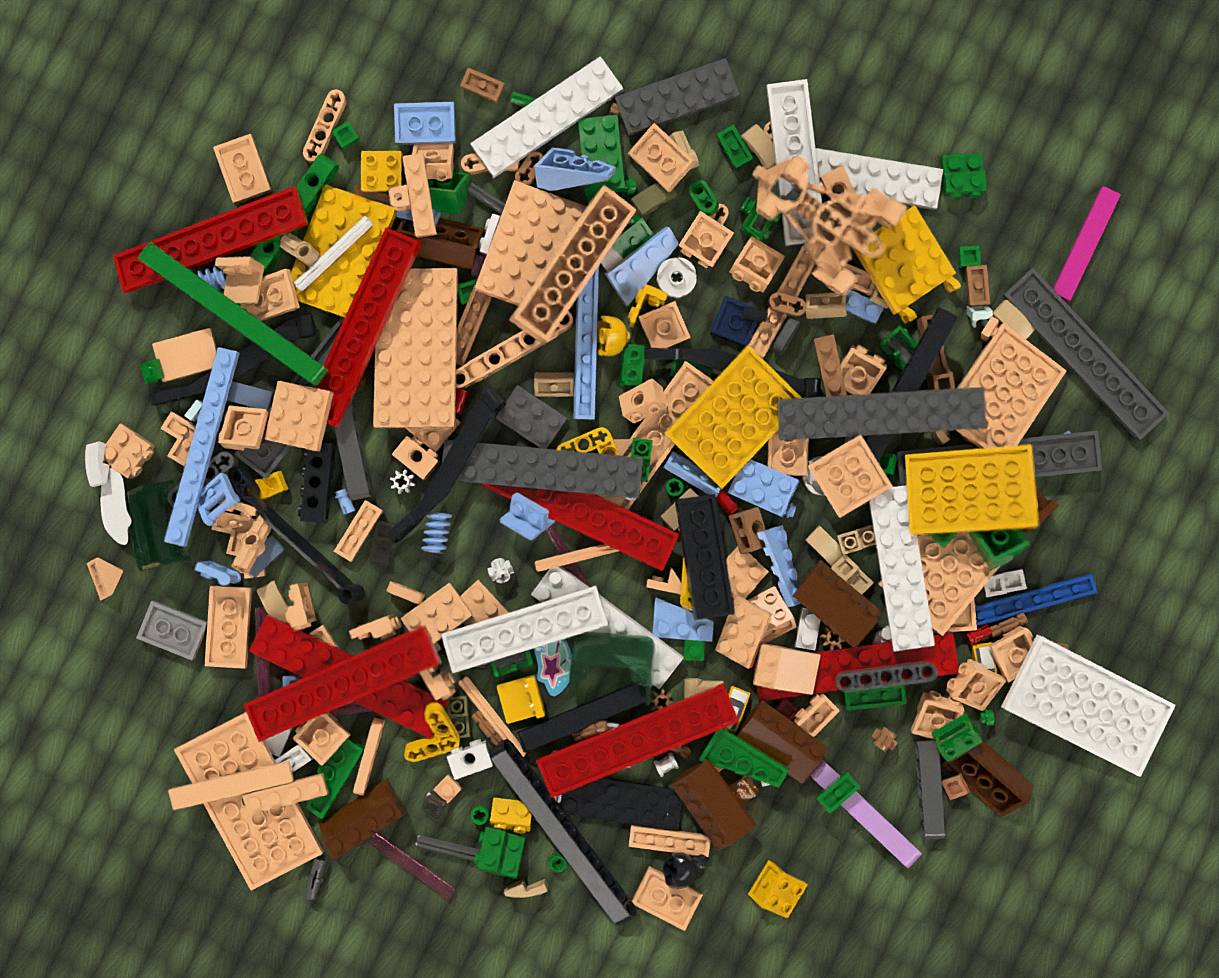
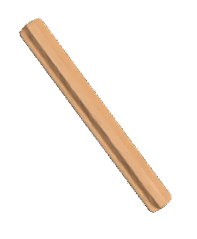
[535,544,619,572]
[458,676,527,757]

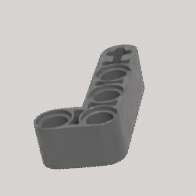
[168,452,239,522]

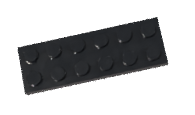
[675,494,735,620]
[560,777,682,831]

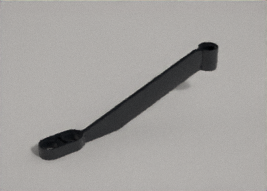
[149,314,317,406]
[644,348,821,398]
[387,387,507,543]
[228,467,365,605]

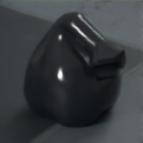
[662,852,709,889]

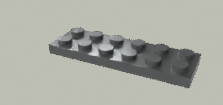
[614,58,740,136]

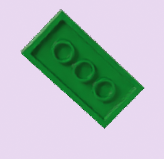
[578,115,625,196]

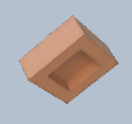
[941,773,970,800]

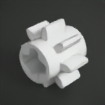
[390,470,416,494]
[487,558,514,583]

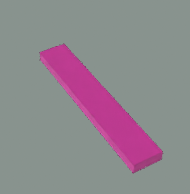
[1053,186,1121,302]

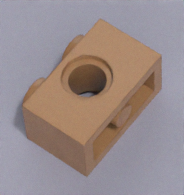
[729,507,766,554]

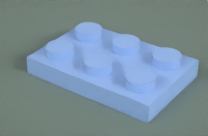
[394,102,456,145]
[728,459,799,517]

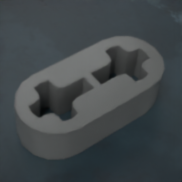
[772,318,800,355]

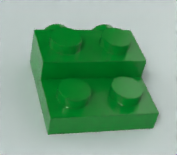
[941,153,987,199]
[474,827,525,878]

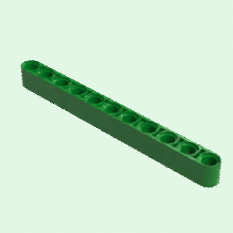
[138,242,328,386]

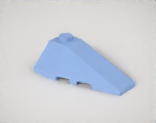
[534,147,616,191]

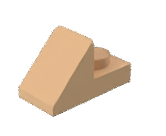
[646,567,681,594]

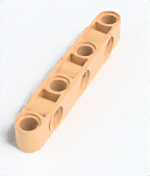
[456,311,573,389]

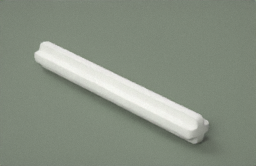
[294,216,373,291]

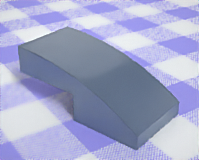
[227,381,274,411]
[249,535,287,577]

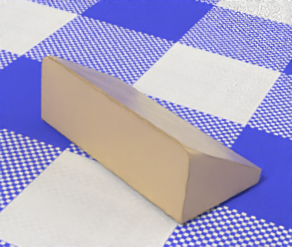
[806,292,847,319]
[534,372,574,397]

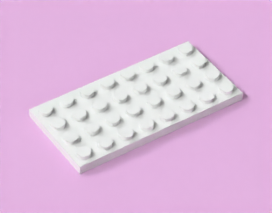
[1001,635,1176,777]

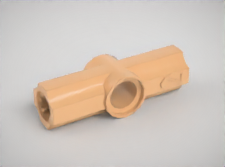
[231,515,272,574]

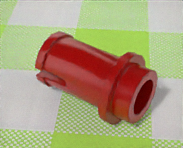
[456,388,469,415]
[716,490,739,515]
[965,624,993,645]

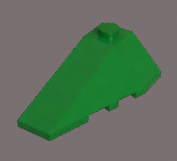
[402,171,470,214]
[968,529,1030,571]

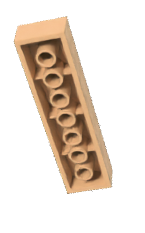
[509,185,636,344]

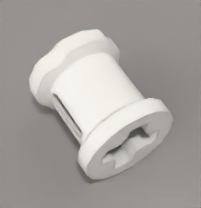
[653,752,679,777]

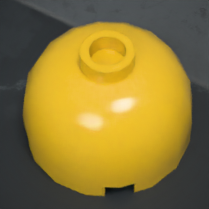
[596,316,630,356]

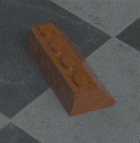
[396,218,484,270]
[792,560,882,648]
[736,701,828,784]
[941,740,1034,817]
[671,759,756,851]
[319,779,407,860]

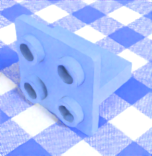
[500,493,555,540]

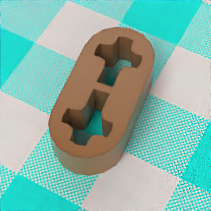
[515,152,543,186]
[768,292,806,317]

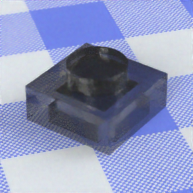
[421,791,447,820]

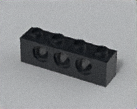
[298,442,336,523]

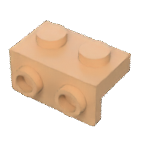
[794,693,840,737]

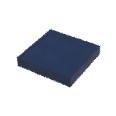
[710,296,757,347]

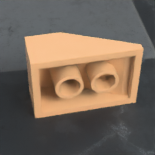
[753,643,821,695]

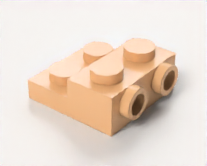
[412,143,454,181]
[679,211,734,269]
[729,236,785,292]
[840,344,887,395]
[218,406,269,451]
[103,423,155,479]
[726,546,769,599]
[286,582,316,631]
[349,613,402,640]
[989,626,1033,682]
[946,659,1006,711]
[420,665,456,700]
[911,691,965,741]
[293,712,351,766]

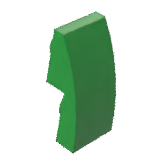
[631,438,653,483]

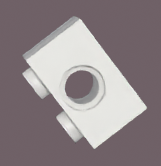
[447,739,494,780]

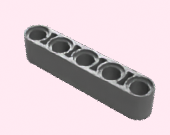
[334,402,372,501]
[835,661,937,692]
[915,740,945,840]

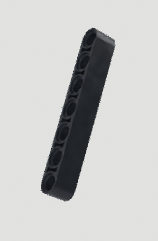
[516,680,651,752]

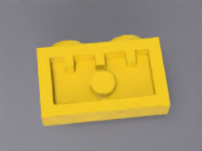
[361,151,404,192]
[628,284,668,328]
[497,674,546,724]
[748,860,808,918]

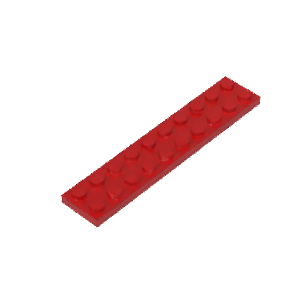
[113,186,308,294]
[313,228,422,428]
[482,484,680,571]
[249,614,449,739]
[244,625,441,742]
[753,632,959,701]
[536,683,739,798]

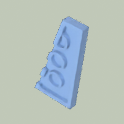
[605,227,679,307]
[757,525,800,607]

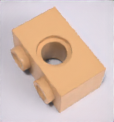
[619,379,667,424]
[392,436,440,480]

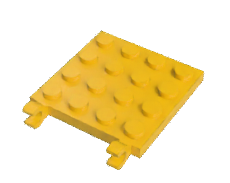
[852,205,961,324]

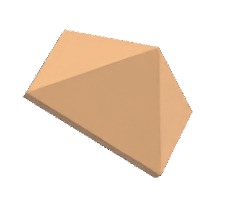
[87,558,123,600]

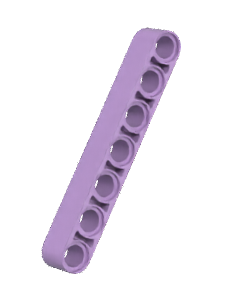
[810,759,922,869]

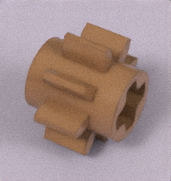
[820,627,845,651]
[649,688,674,710]
[872,727,898,752]

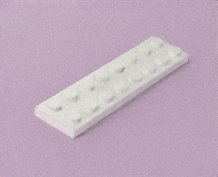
[470,56,623,178]
[766,79,822,246]
[815,148,943,210]
[869,485,935,651]
[531,566,683,689]
[441,586,608,673]

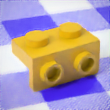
[490,798,532,834]

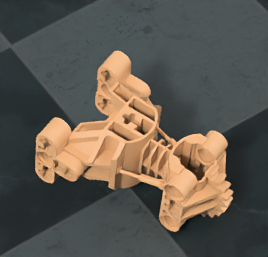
[753,156,908,296]

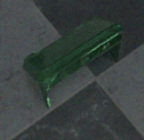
[125,480,191,571]
[569,632,655,705]

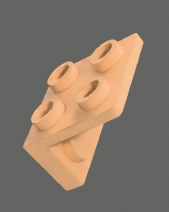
[215,257,264,304]
[748,587,797,643]

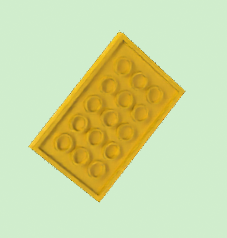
[291,185,397,318]
[664,345,802,488]
[905,445,1038,535]

